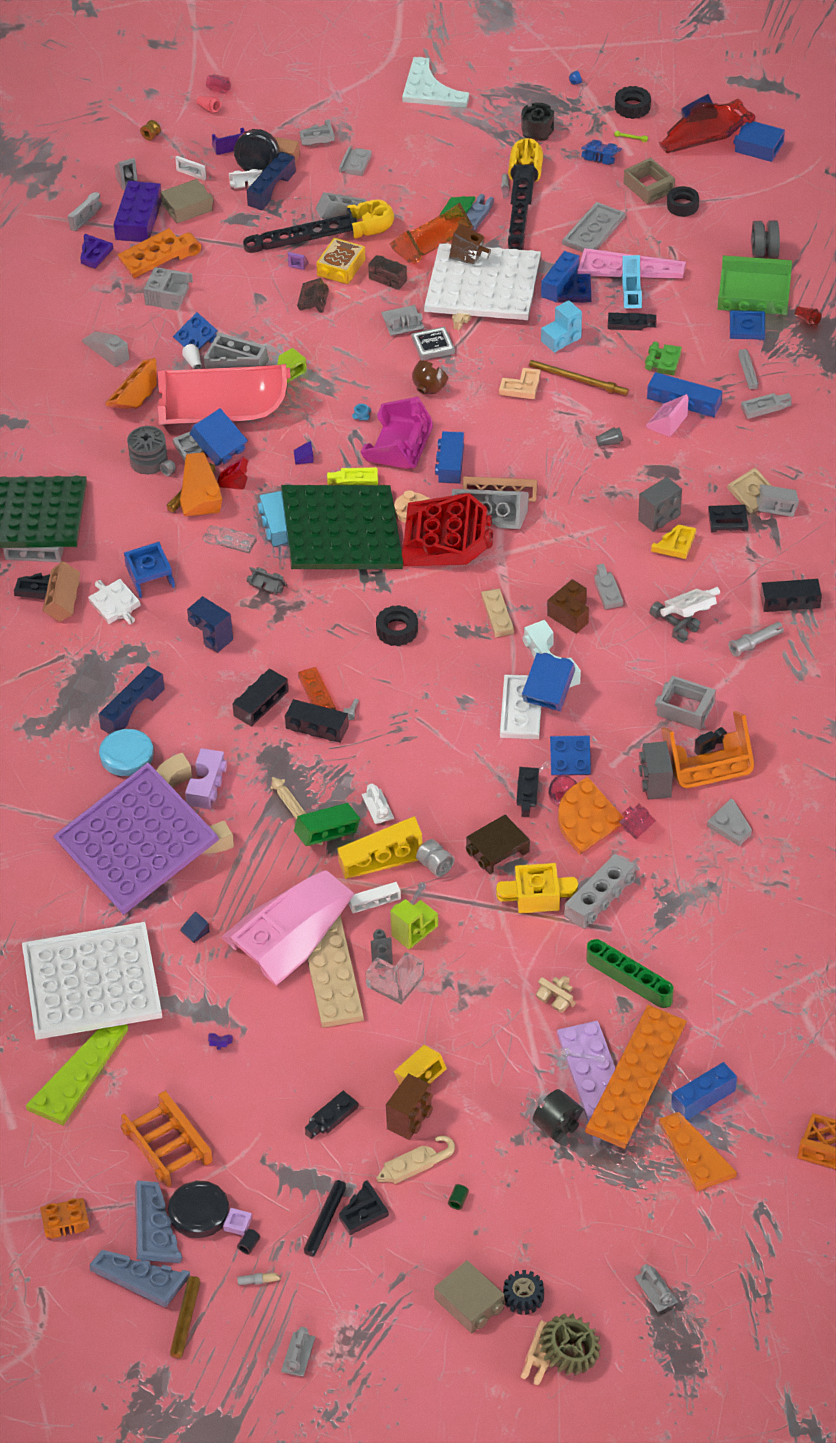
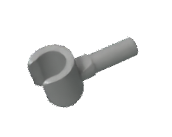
[344,698,359,720]

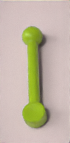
[614,131,648,142]

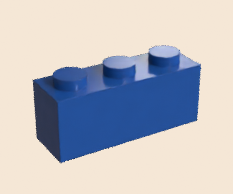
[541,251,580,302]
[435,431,464,483]
[671,1062,737,1120]

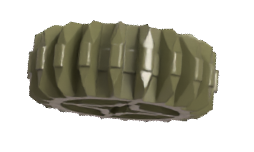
[539,1313,601,1376]

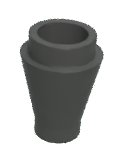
[596,427,624,447]

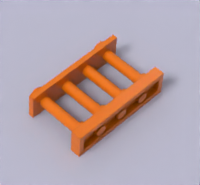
[120,1090,213,1187]

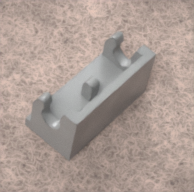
[757,484,799,517]

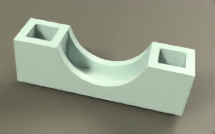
[522,620,581,688]

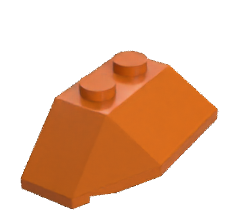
[105,358,157,409]

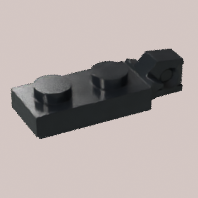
[608,312,657,331]
[516,767,539,817]
[305,1090,359,1139]

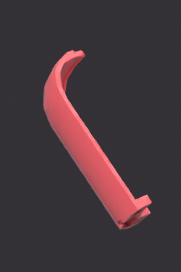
[158,364,290,424]

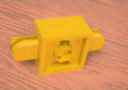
[496,863,578,913]

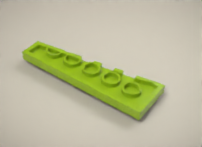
[26,1024,128,1126]

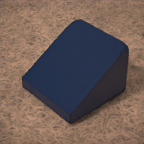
[180,912,209,943]

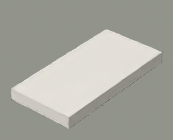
[500,675,541,739]

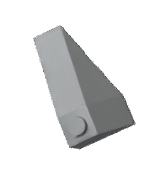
[452,489,529,529]

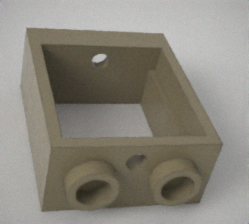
[624,158,675,204]

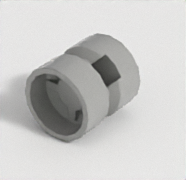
[416,839,455,877]

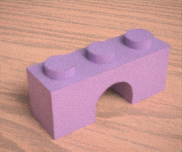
[185,748,227,809]

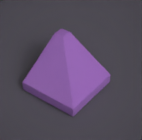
[288,252,308,270]

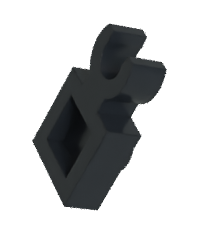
[694,727,727,755]

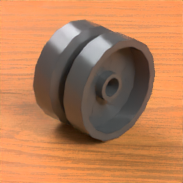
[751,220,780,258]

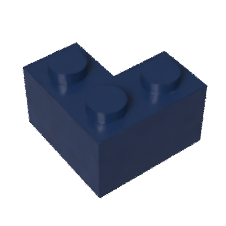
[187,596,233,653]

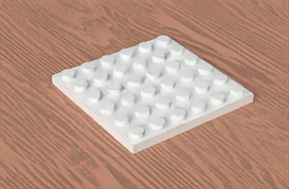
[424,243,541,320]
[22,922,162,1040]

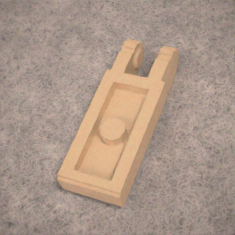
[520,1320,558,1385]

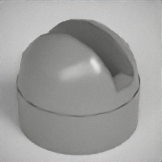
[160,460,176,476]

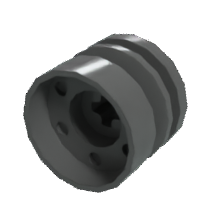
[127,426,168,475]

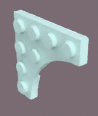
[402,57,469,108]

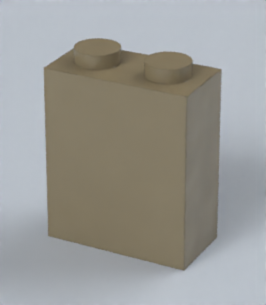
[161,179,214,224]
[434,1260,505,1333]

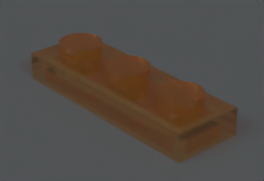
[298,667,336,710]

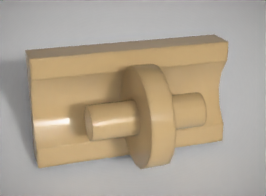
[536,976,576,1013]

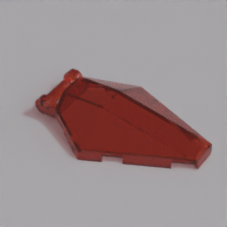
[659,99,756,154]

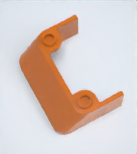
[661,711,754,788]

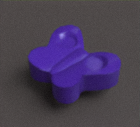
[208,1033,233,1050]

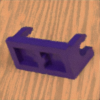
[212,127,245,155]

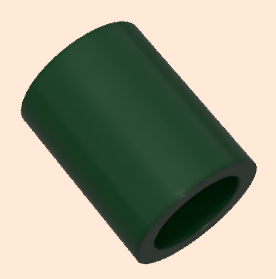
[448,1184,469,1210]

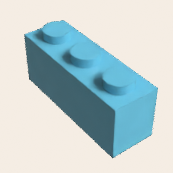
[257,491,287,546]

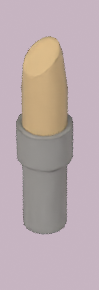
[237,1273,281,1285]

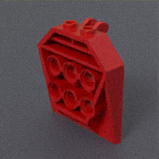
[402,493,494,566]

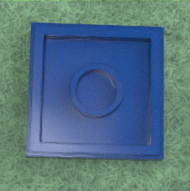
[730,311,765,340]

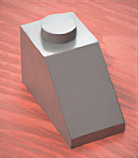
[115,158,138,190]

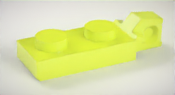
[327,467,378,485]

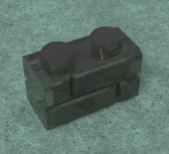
[368,255,407,290]

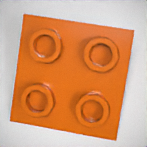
[40,1198,90,1239]

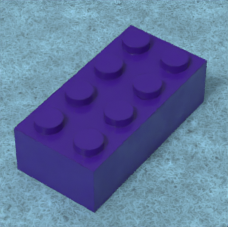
[113,181,162,242]

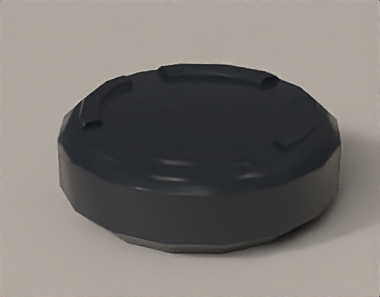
[234,129,280,172]
[168,1180,230,1238]

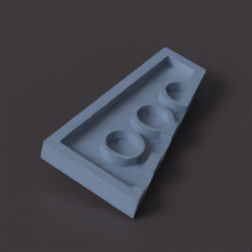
[135,1180,182,1263]
[90,1250,190,1308]

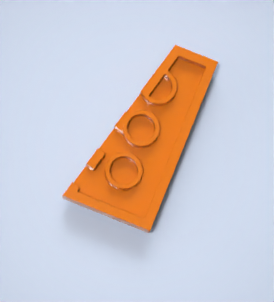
[659,1112,737,1192]

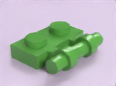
[645,342,682,376]

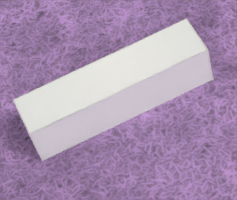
[348,882,401,913]

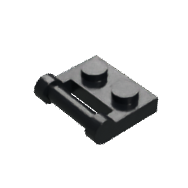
[708,505,749,533]

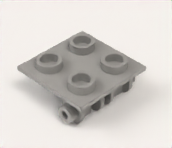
[381,305,424,336]

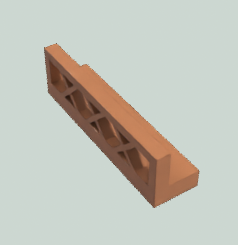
[463,476,538,502]

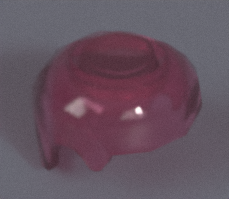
[548,775,577,807]

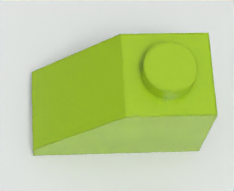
[277,348,307,383]

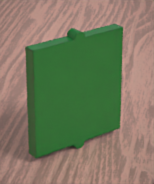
[439,196,476,218]

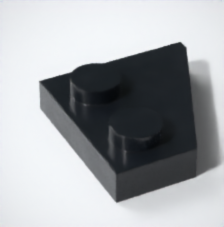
[14,573,50,599]
[339,1180,389,1235]

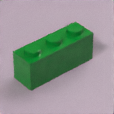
[293,803,361,846]

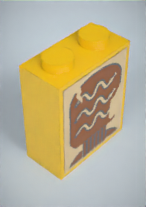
[316,238,366,285]

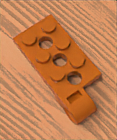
[117,228,201,278]

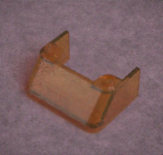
[389,203,473,264]

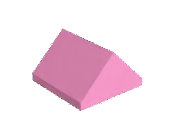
[645,395,688,437]

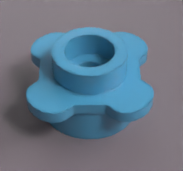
[352,404,371,420]

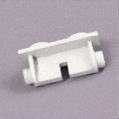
[229,169,262,189]
[362,784,394,824]

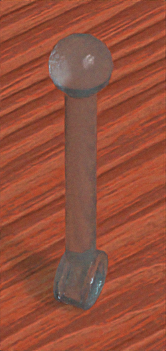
[410,882,426,904]

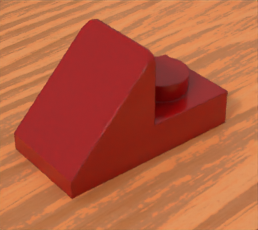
[217,457,249,490]

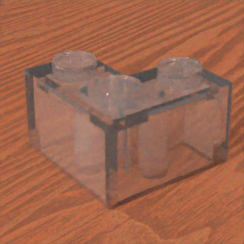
[365,952,424,1004]

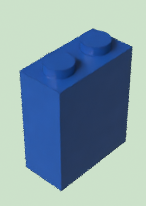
[733,120,785,162]
[189,408,248,466]
[522,653,575,712]

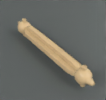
[270,777,323,845]

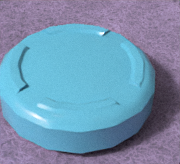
[99,729,154,776]

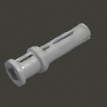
[728,622,784,657]

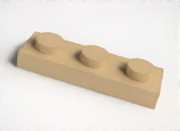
[481,588,514,638]

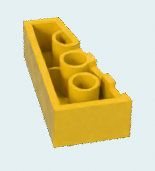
[337,816,422,879]

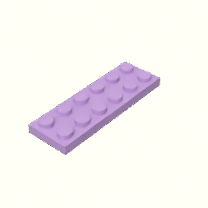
[557,1021,615,1138]

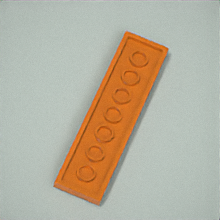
[585,1005,687,1149]

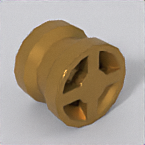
[140,120,161,141]

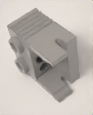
[143,267,193,311]

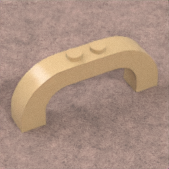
[156,753,234,854]

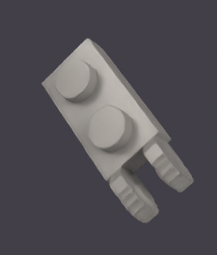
[68,192,102,231]

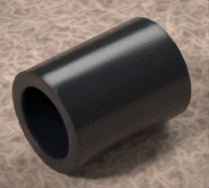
[237,1229,261,1255]

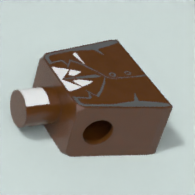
[449,224,491,264]

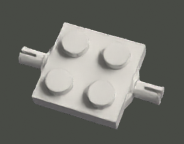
[88,579,141,624]
[660,587,720,617]

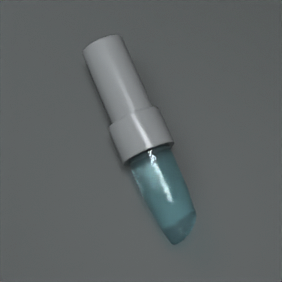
[501,174,509,198]

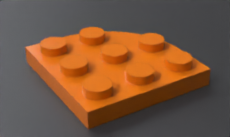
[557,776,626,855]

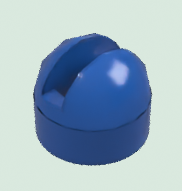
[569,70,582,85]

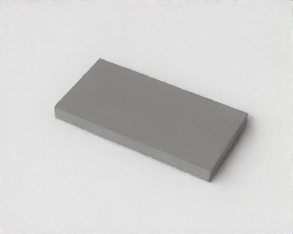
[562,202,626,252]

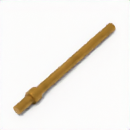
[529,360,629,396]

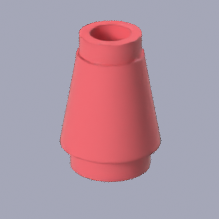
[197,95,221,113]

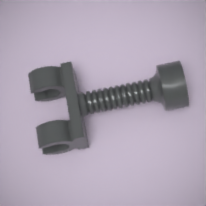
[649,601,701,643]

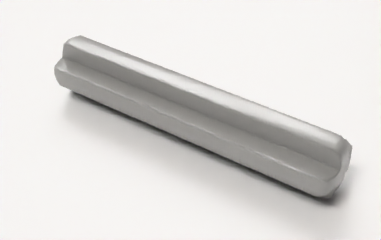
[738,349,759,390]

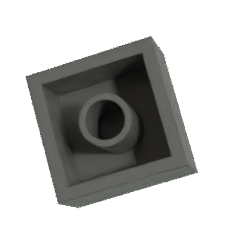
[638,477,682,532]
[638,741,673,800]

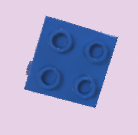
[581,140,622,165]
[173,312,218,350]
[550,736,591,775]

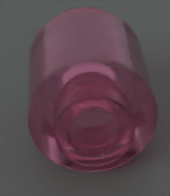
[206,74,231,93]

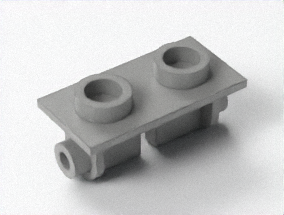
[634,1264,678,1312]
[281,1327,316,1377]

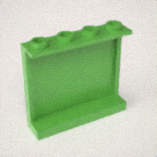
[717,255,792,315]

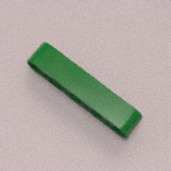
[586,939,674,1008]

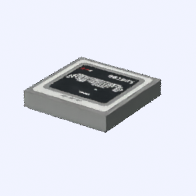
[411,327,455,360]

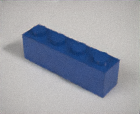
[647,372,723,417]

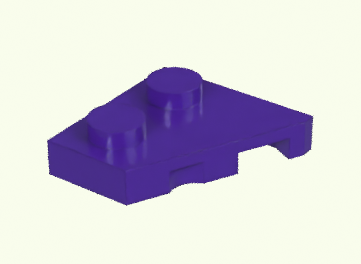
[80,234,114,269]

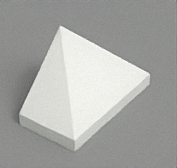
[175,156,206,181]

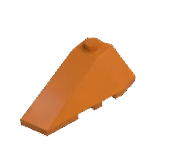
[180,452,222,516]

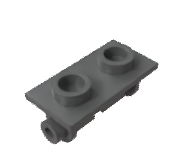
[247,567,288,594]
[371,929,393,967]

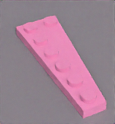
[578,248,686,278]

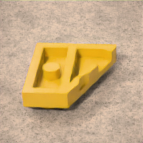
[651,524,696,559]

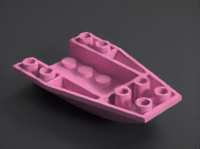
[222,870,354,986]

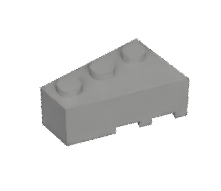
[203,332,269,369]

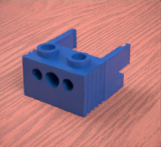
[124,542,175,598]

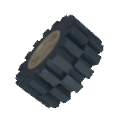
[503,1270,544,1315]

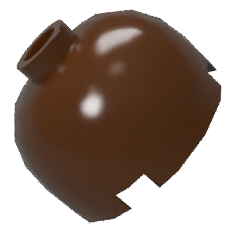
[412,360,448,394]

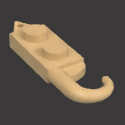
[377,1136,455,1185]

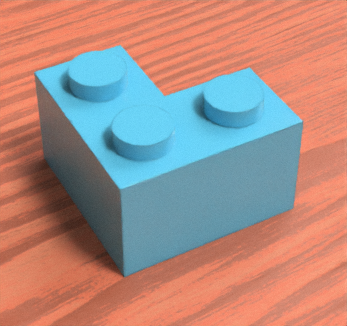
[541,300,582,352]

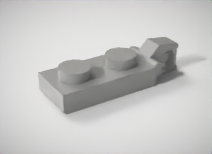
[741,393,792,419]
[594,564,623,610]

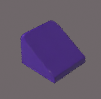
[293,441,314,465]

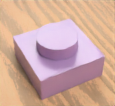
[223,1208,252,1236]

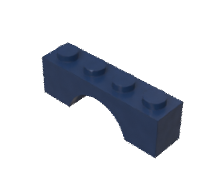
[247,152,296,210]
[98,666,165,734]

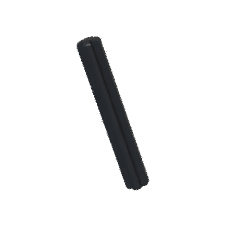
[304,1180,346,1257]

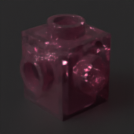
[619,803,656,839]

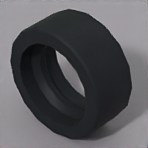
[667,186,699,217]

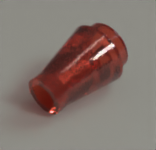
[795,306,822,326]

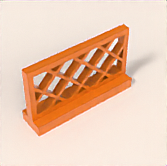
[797,1113,836,1170]

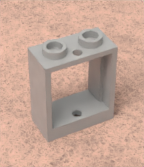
[655,676,716,730]

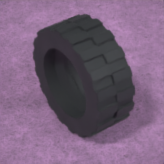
[615,86,651,119]
[376,605,418,646]

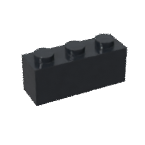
[760,579,822,612]
[232,668,289,727]
[285,699,349,743]

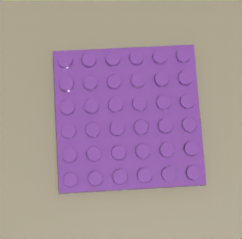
[53,763,219,915]

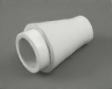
[182,344,202,369]

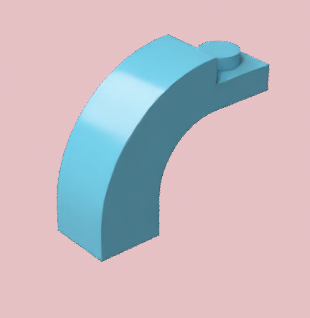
[622,255,642,308]

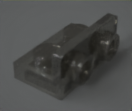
[297,278,329,313]

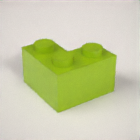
[390,899,438,949]

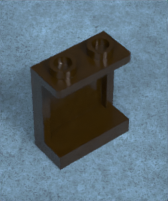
[465,814,530,874]

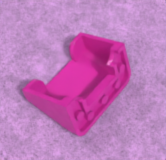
[361,397,433,469]

